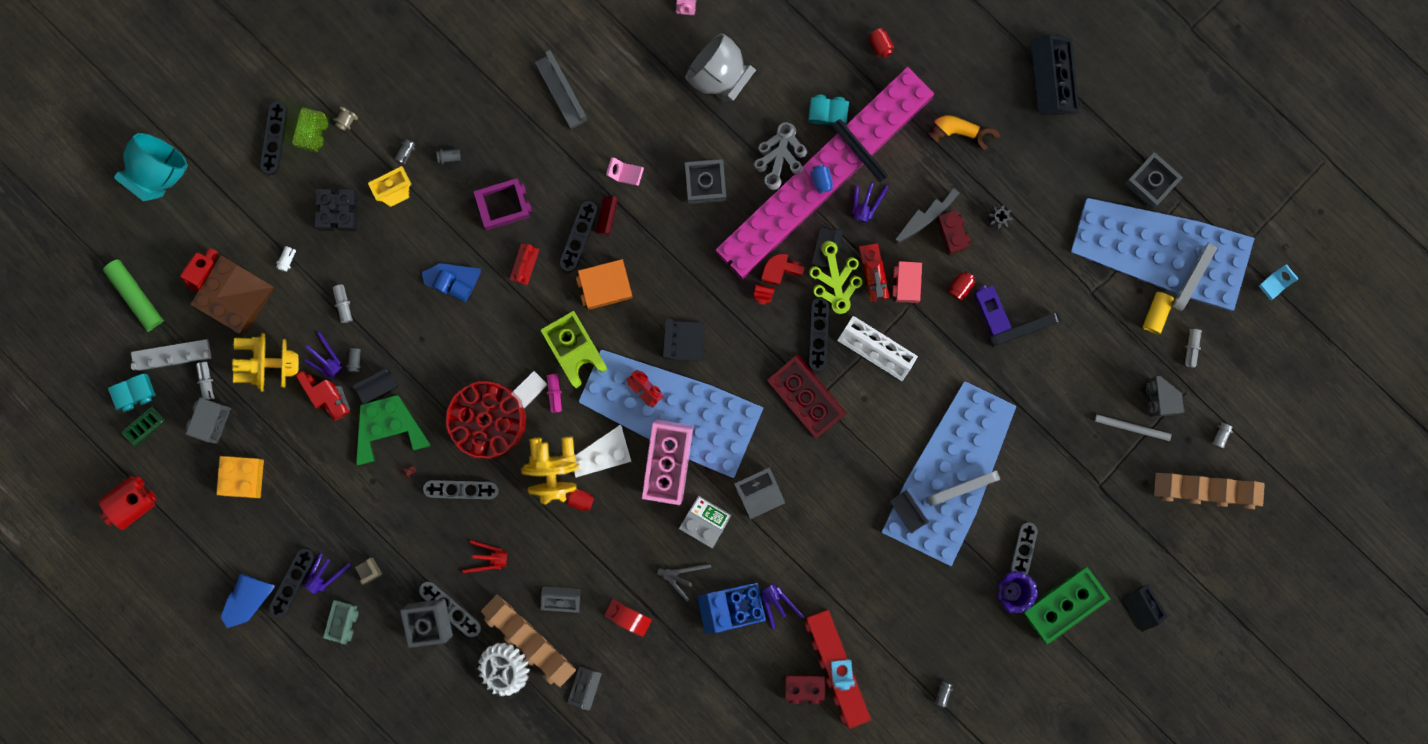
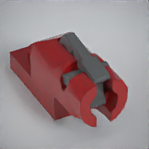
[859,243,889,302]
[296,371,350,421]

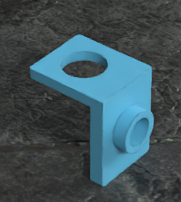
[1259,264,1298,300]
[831,660,855,690]

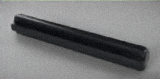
[833,119,887,182]

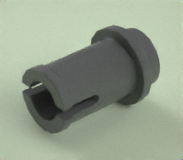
[394,139,415,165]
[437,149,461,164]
[346,348,361,373]
[935,681,953,707]

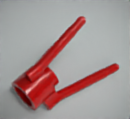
[462,540,507,573]

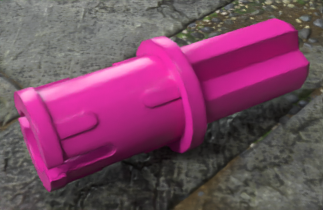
[546,374,562,413]

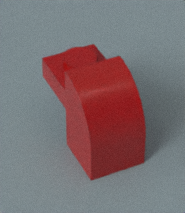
[761,254,805,286]
[604,599,652,637]

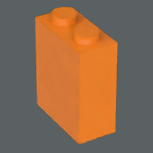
[576,259,633,310]

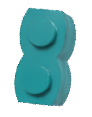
[808,95,849,126]
[108,374,156,412]

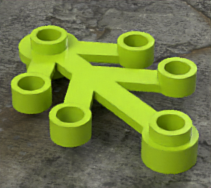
[809,241,862,314]

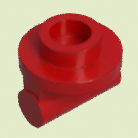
[753,284,774,304]

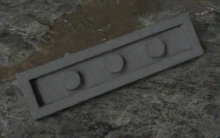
[535,50,587,129]

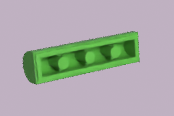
[103,260,164,332]

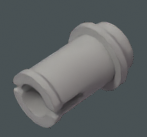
[1212,423,1233,448]

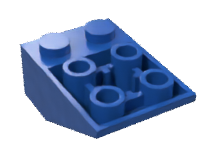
[697,583,766,634]

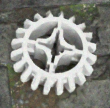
[478,643,529,696]

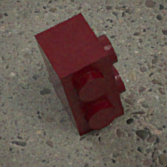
[936,210,970,255]
[785,675,825,704]

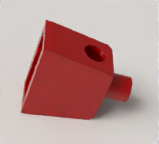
[180,248,219,293]

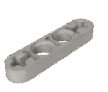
[1172,242,1217,311]
[927,470,1000,506]

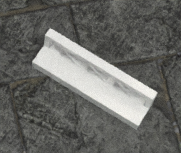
[838,316,918,381]

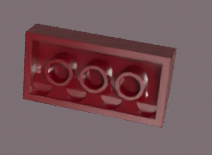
[767,355,847,439]

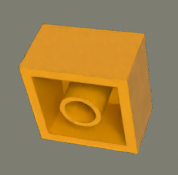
[217,456,264,498]

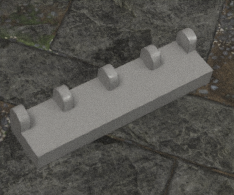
[131,339,211,371]

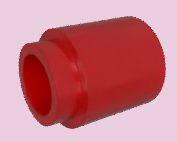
[869,28,894,58]
[949,271,976,301]
[565,488,594,512]

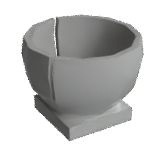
[685,33,756,101]

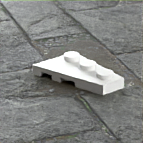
[574,425,632,478]

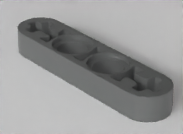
[423,480,499,500]
[419,582,482,637]

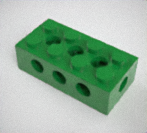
[1021,567,1110,644]

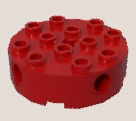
[446,381,526,458]

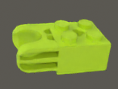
[541,311,607,388]

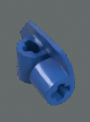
[422,263,481,302]
[221,573,275,628]

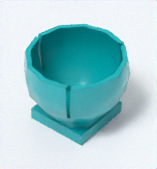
[114,133,188,201]

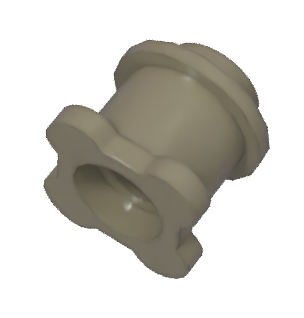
[334,106,358,131]

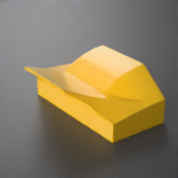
[368,166,411,207]

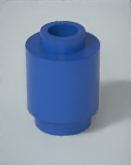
[810,164,834,194]

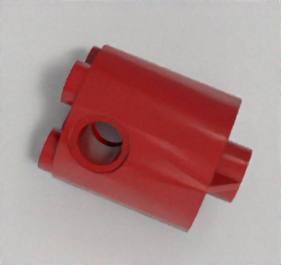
[99,475,157,530]

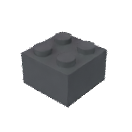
[1124,152,1183,209]
[685,159,726,204]
[186,398,231,444]
[400,599,453,648]

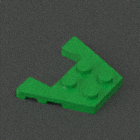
[356,395,431,466]

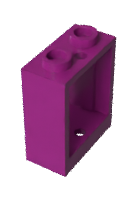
[474,178,532,231]

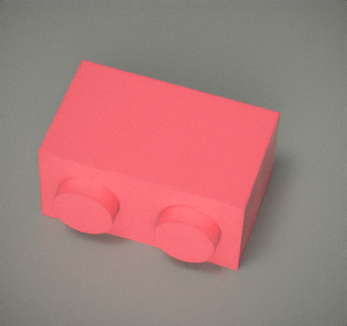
[892,261,922,303]

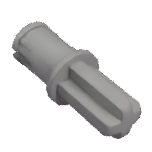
[333,284,353,323]
[1185,329,1202,368]
[196,362,215,400]

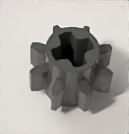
[988,205,1013,230]

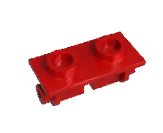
[509,244,539,285]
[626,370,664,408]

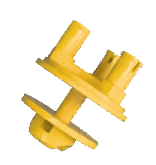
[233,334,298,392]
[521,437,580,504]

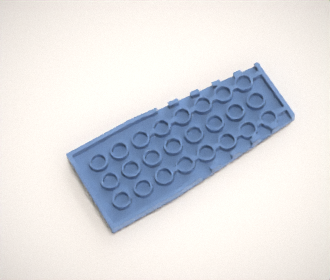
[1070,198,1254,311]
[579,350,763,479]
[881,382,1016,566]

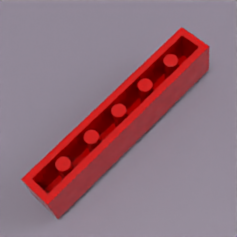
[804,609,871,729]

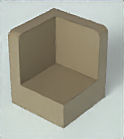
[355,558,382,584]

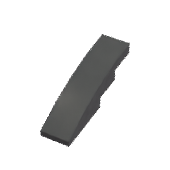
[894,188,959,244]

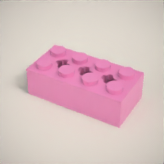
[642,419,694,505]

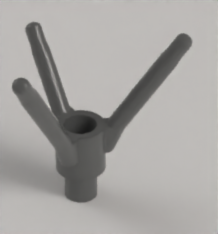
[657,564,711,601]

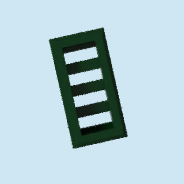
[121,407,166,447]

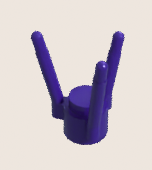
[852,182,889,223]
[304,332,342,378]
[304,553,351,594]
[761,584,804,629]

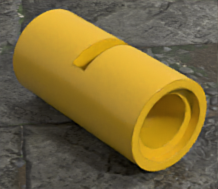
[1142,292,1174,334]

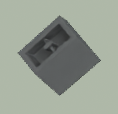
[1146,376,1184,417]
[734,467,785,519]

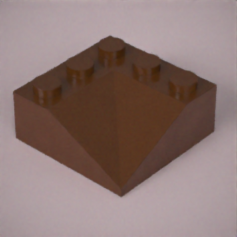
[190,256,275,336]

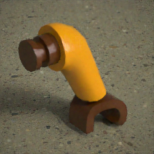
[928,115,1000,150]

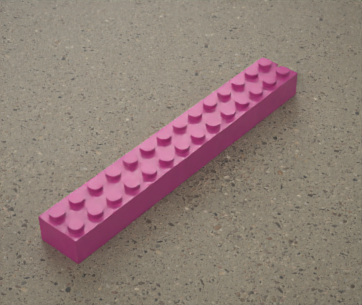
[716,67,934,280]

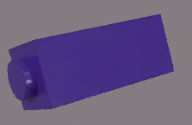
[973,285,1012,337]

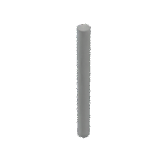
[1094,414,1171,441]

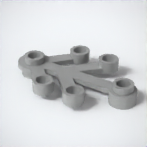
[754,123,807,190]

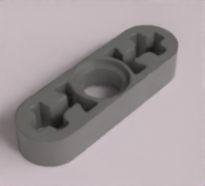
[1010,523,1038,575]

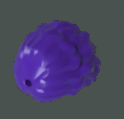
[998,571,1038,613]

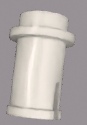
[276,246,296,272]

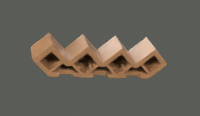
[1154,473,1265,509]
[481,594,576,687]

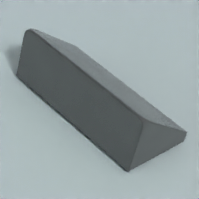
[541,586,581,613]
[568,666,601,710]

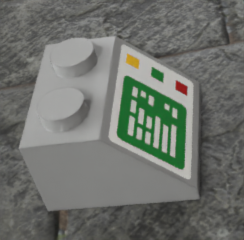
[679,496,732,548]

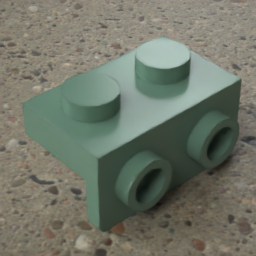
[323,600,359,644]

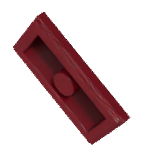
[596,196,618,236]

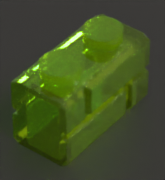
[292,107,328,152]

